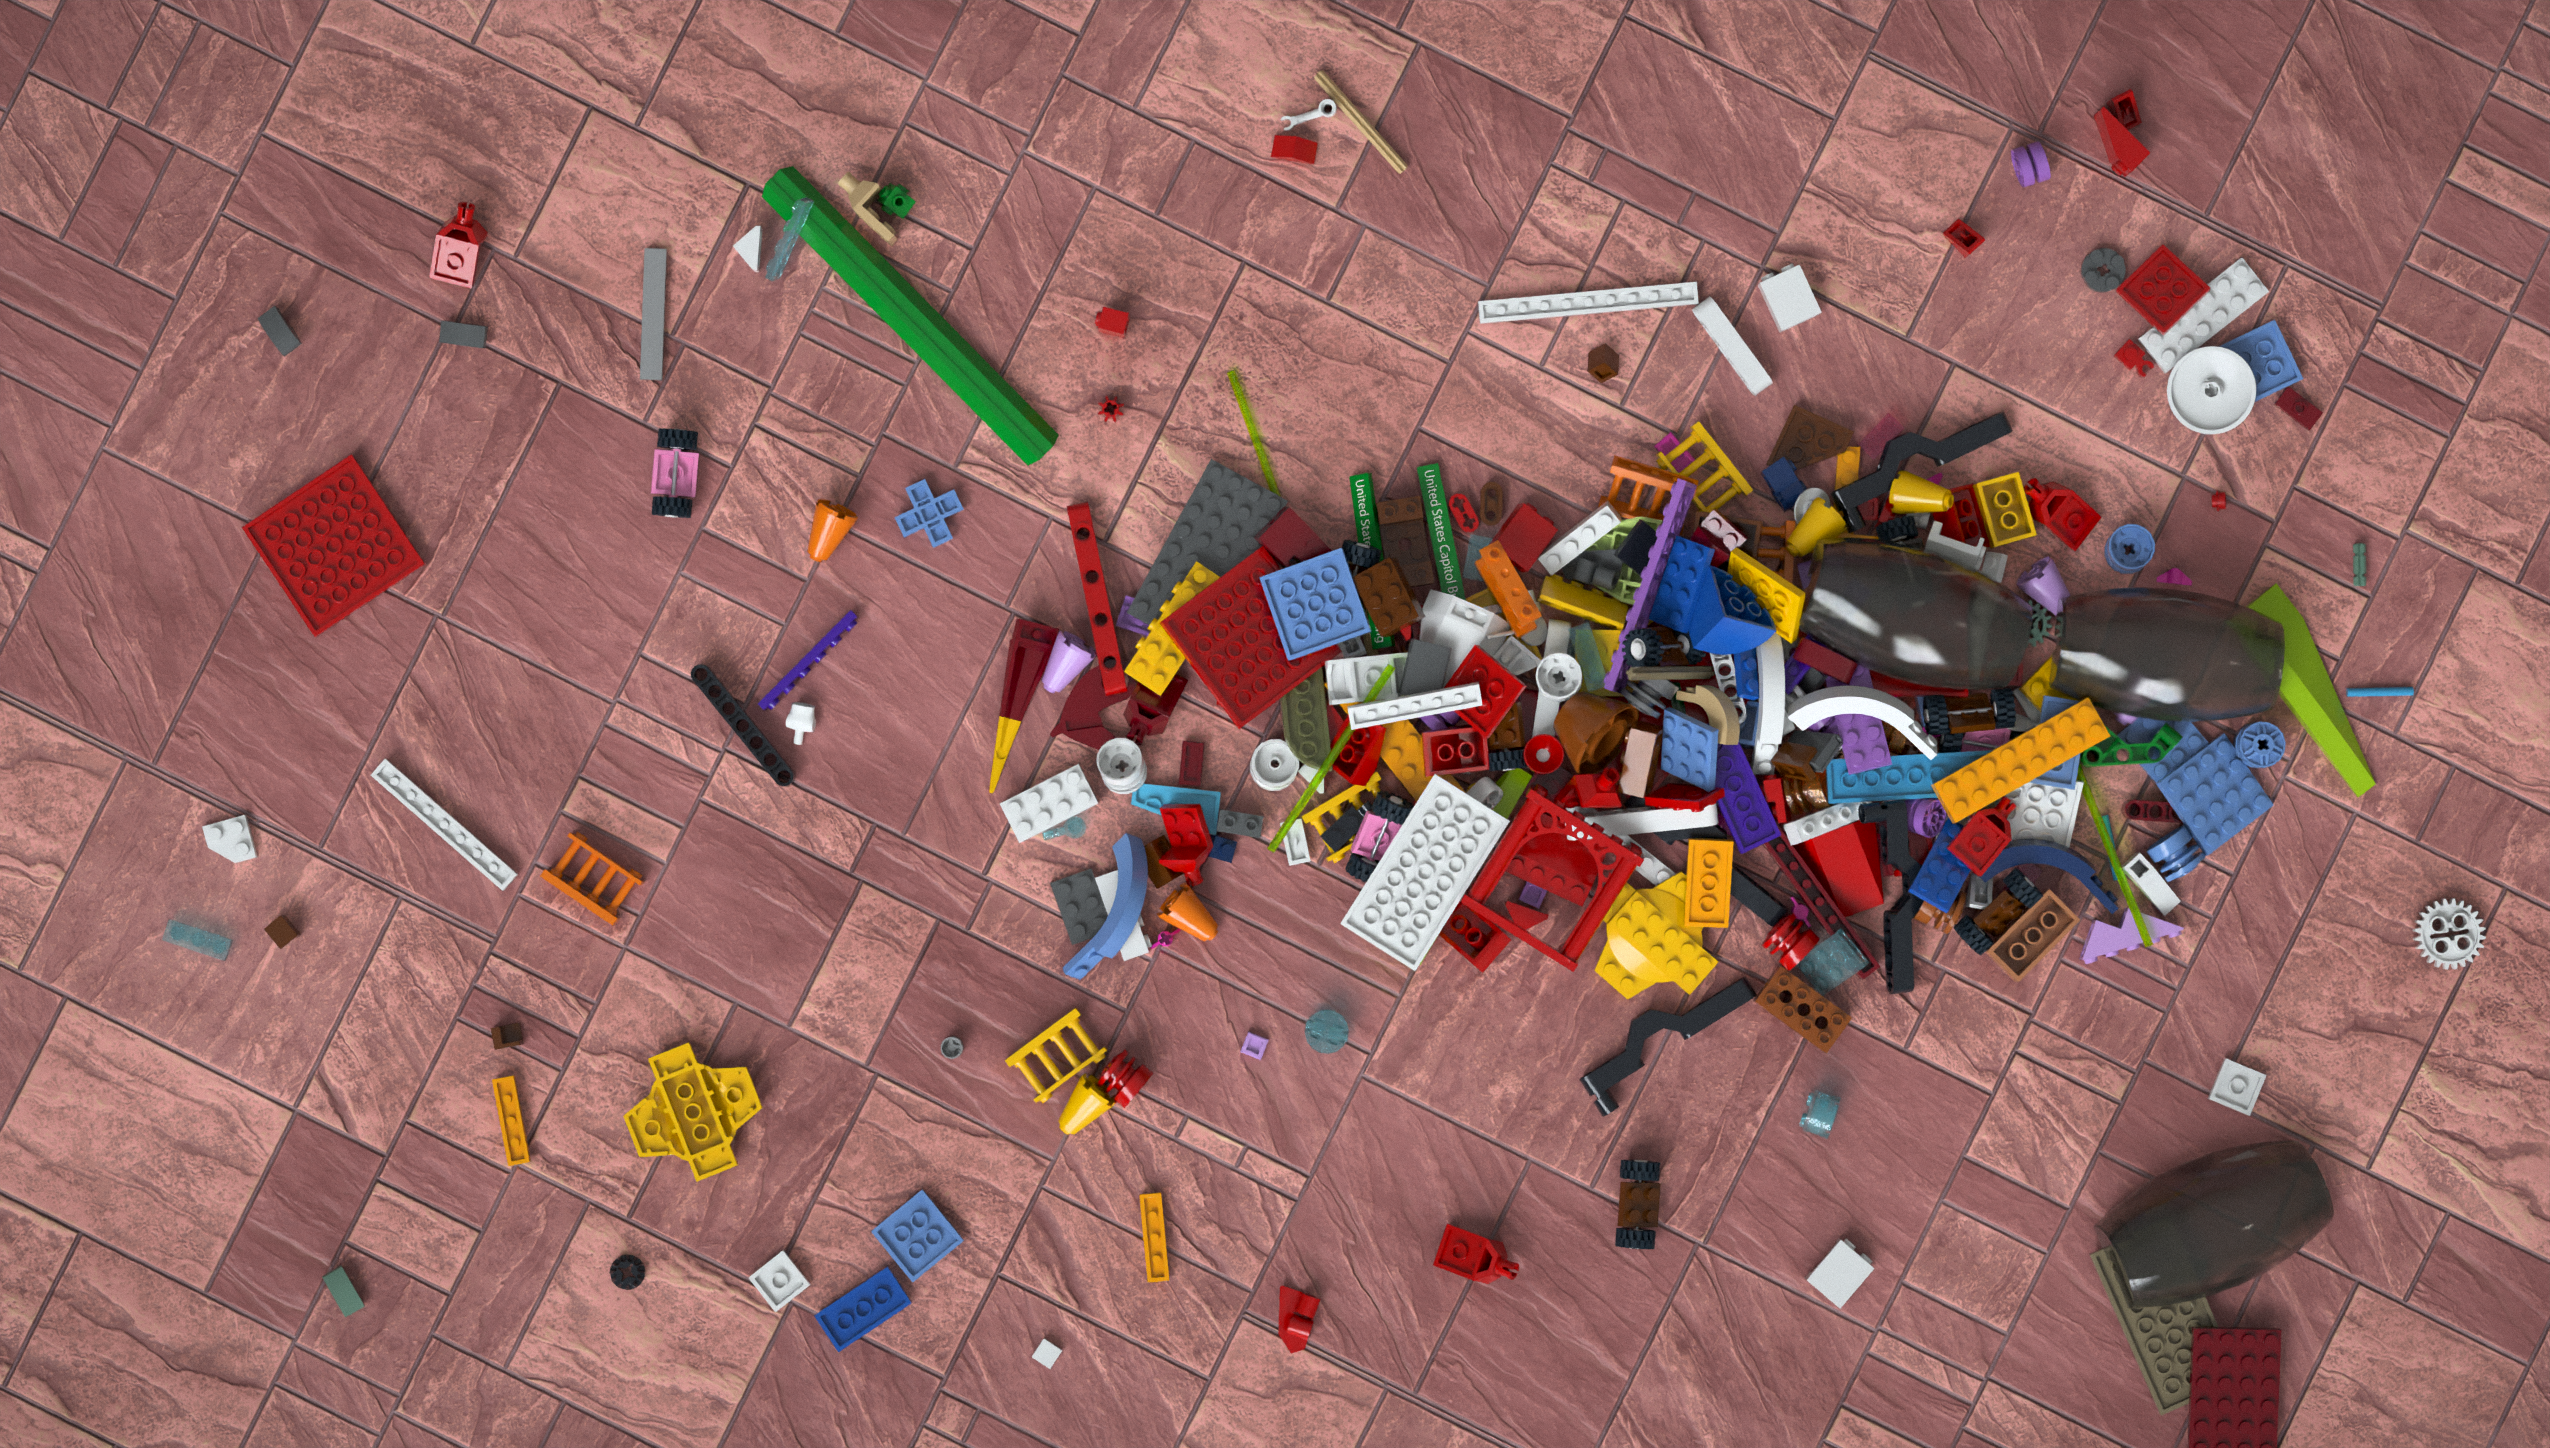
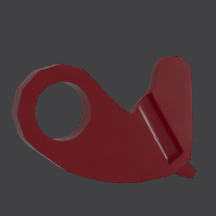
[1050,659,1137,750]

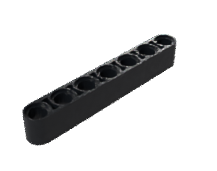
[691,664,796,787]

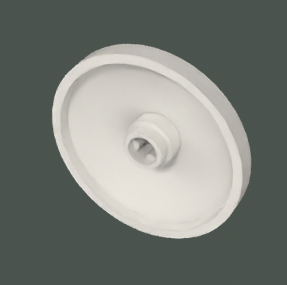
[2167,346,2257,434]

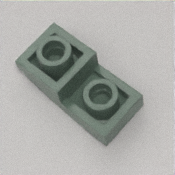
[322,1265,365,1317]

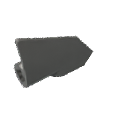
[1562,549,1623,590]

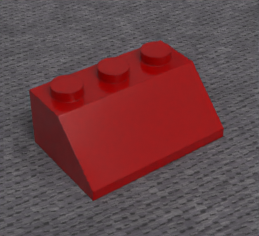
[1932,483,1990,548]

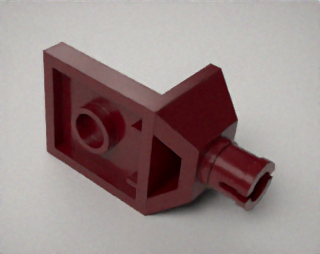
[1123,674,1188,746]

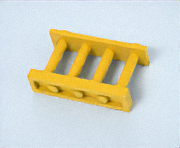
[1655,421,1753,512]
[1301,772,1381,863]
[1005,1007,1107,1103]

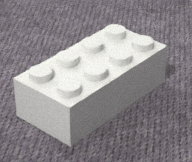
[1000,764,1099,843]

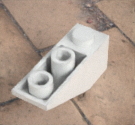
[2120,853,2181,916]

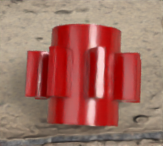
[1098,396,1124,423]

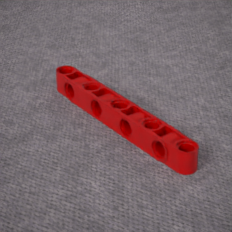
[1067,502,1127,696]

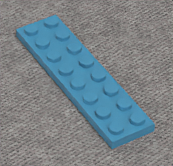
[1826,750,1992,804]

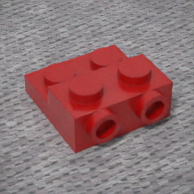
[1760,774,1792,823]

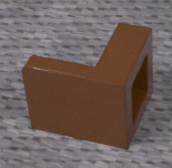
[1587,343,1619,383]
[264,915,301,949]
[491,1023,524,1050]

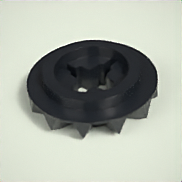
[609,1254,645,1290]

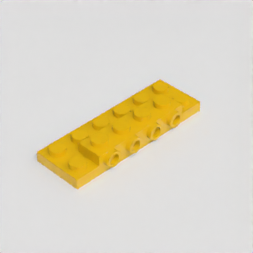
[1124,561,1220,696]

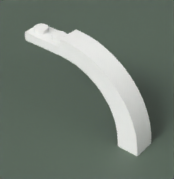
[1751,633,1785,775]
[1788,686,1937,760]

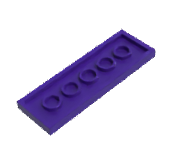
[1706,723,1781,854]

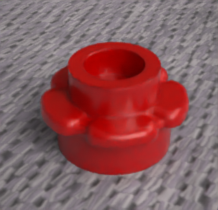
[2212,490,2226,512]

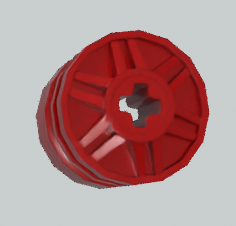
[1761,912,1820,971]
[1096,1050,1154,1108]

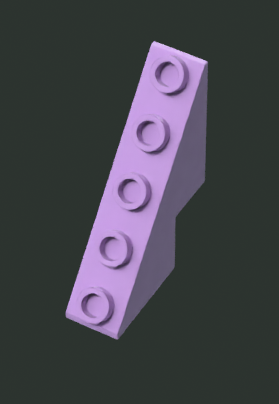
[2079,908,2184,964]

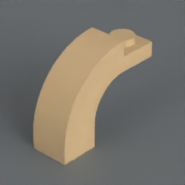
[1676,685,1740,745]

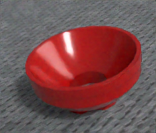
[1524,734,1564,774]

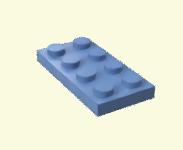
[2030,695,2080,790]

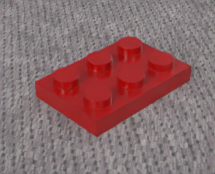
[1644,783,1725,812]

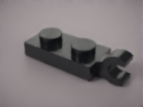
[1320,801,1372,852]

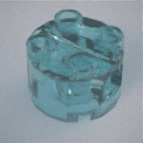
[1305,1009,1349,1054]
[1799,1090,1841,1140]

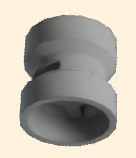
[941,1036,964,1059]

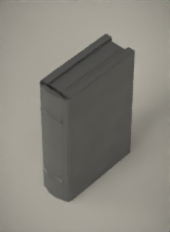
[1398,639,1452,697]
[1787,730,1843,773]

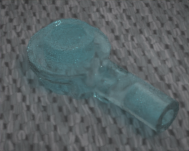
[1042,817,1086,840]

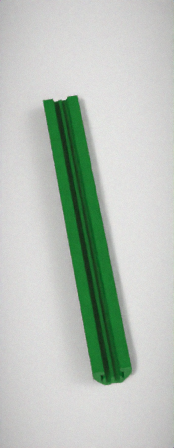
[762,166,1059,466]

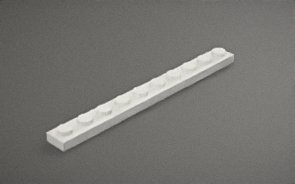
[1478,282,1699,324]

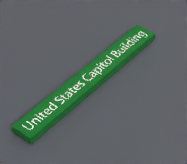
[1417,463,1466,601]
[1349,473,1395,650]

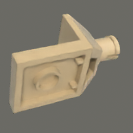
[838,172,897,246]

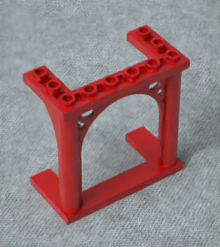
[1460,783,1644,972]

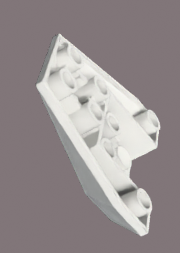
[1419,590,1510,688]

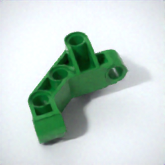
[2079,722,2183,768]

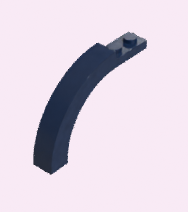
[1980,839,2119,914]

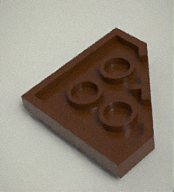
[1766,405,1854,470]

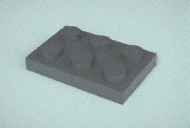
[1050,868,1108,945]

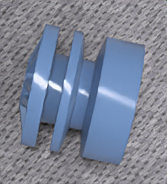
[2104,524,2155,574]
[2233,722,2286,768]
[2146,825,2206,882]

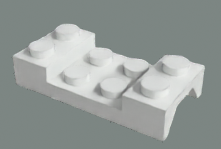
[1325,652,1408,705]

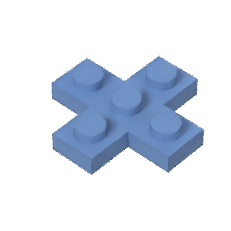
[895,479,964,548]

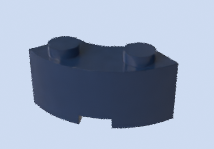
[1761,457,1807,513]

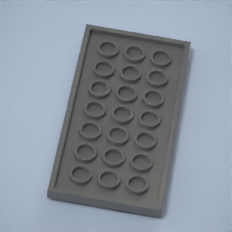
[1127,459,1288,625]

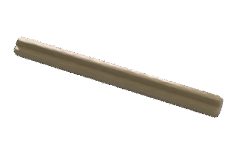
[1626,666,1715,680]

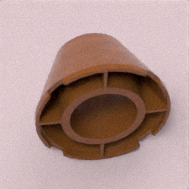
[1553,691,1639,774]

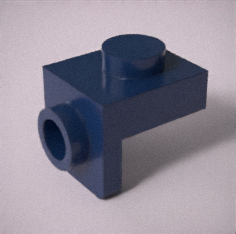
[1208,834,1237,863]

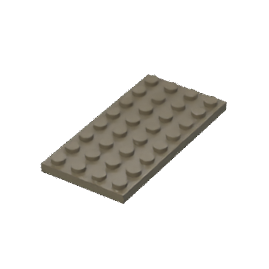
[2089,1218,2218,1415]

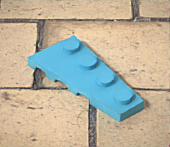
[1131,784,1221,836]

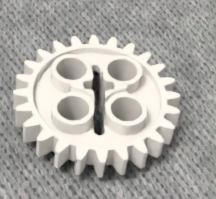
[2413,898,2486,970]

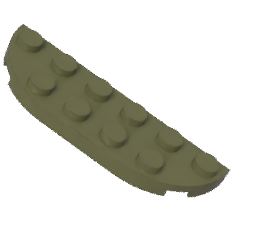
[1280,667,1333,771]

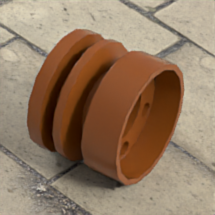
[1913,891,1967,934]

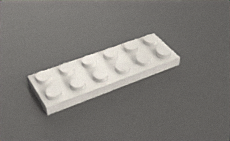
[2138,258,2269,373]

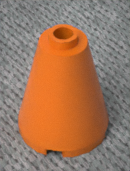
[807,498,858,562]
[1157,882,1218,941]

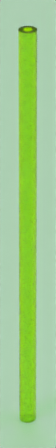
[1227,370,1299,564]
[1267,664,1395,853]
[2077,762,2154,948]

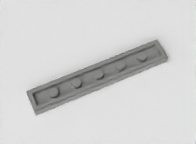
[640,248,667,381]

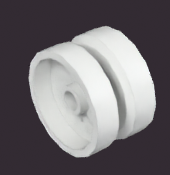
[1250,739,1299,791]

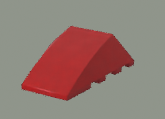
[1793,820,1884,917]

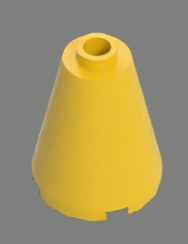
[1889,470,1954,514]
[1786,497,1847,557]
[1058,1073,1116,1135]

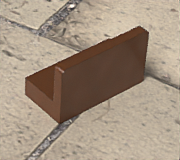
[1771,742,1818,782]
[1144,835,1184,889]

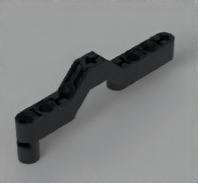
[1830,411,2013,533]
[1624,795,1789,927]
[1858,800,1924,994]
[1579,976,1757,1117]

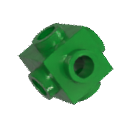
[877,183,916,219]

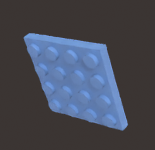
[1259,548,1372,661]
[2156,733,2273,856]

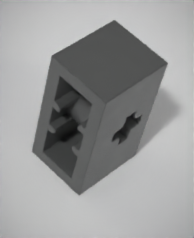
[1217,809,1264,838]

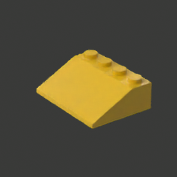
[1536,574,1629,630]

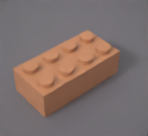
[1985,889,2080,982]

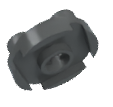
[2080,248,2126,293]

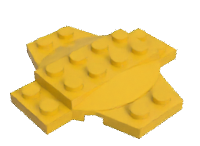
[1594,871,1718,999]
[623,1042,763,1182]

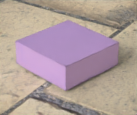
[1240,1031,1269,1060]

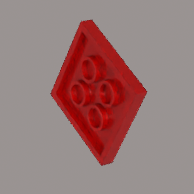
[2116,244,2211,336]
[1444,645,1527,738]

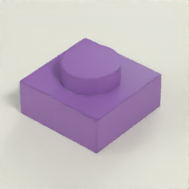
[1519,882,1547,909]

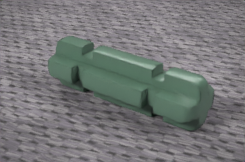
[2353,543,2366,586]

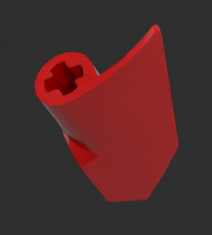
[1278,1285,1321,1354]

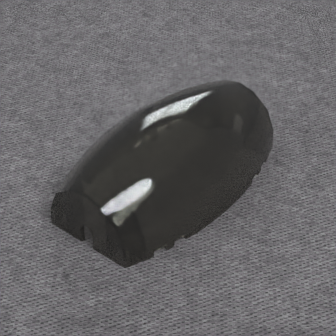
[1799,538,2033,690]
[2049,587,2285,722]
[2094,1140,2334,1308]

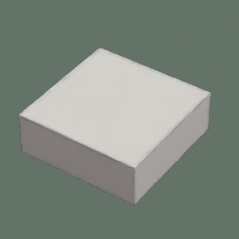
[1032,1338,1062,1369]

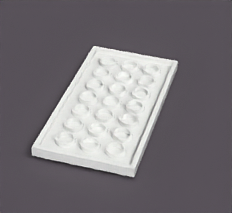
[1340,774,1510,971]

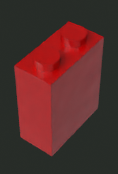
[1489,503,1558,572]

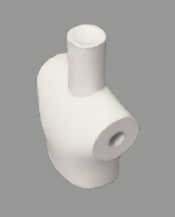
[786,702,816,745]

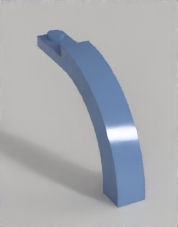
[1063,833,1148,980]

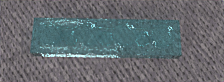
[765,197,814,282]

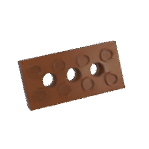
[1753,965,1852,1054]

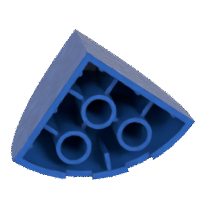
[1688,565,1777,655]

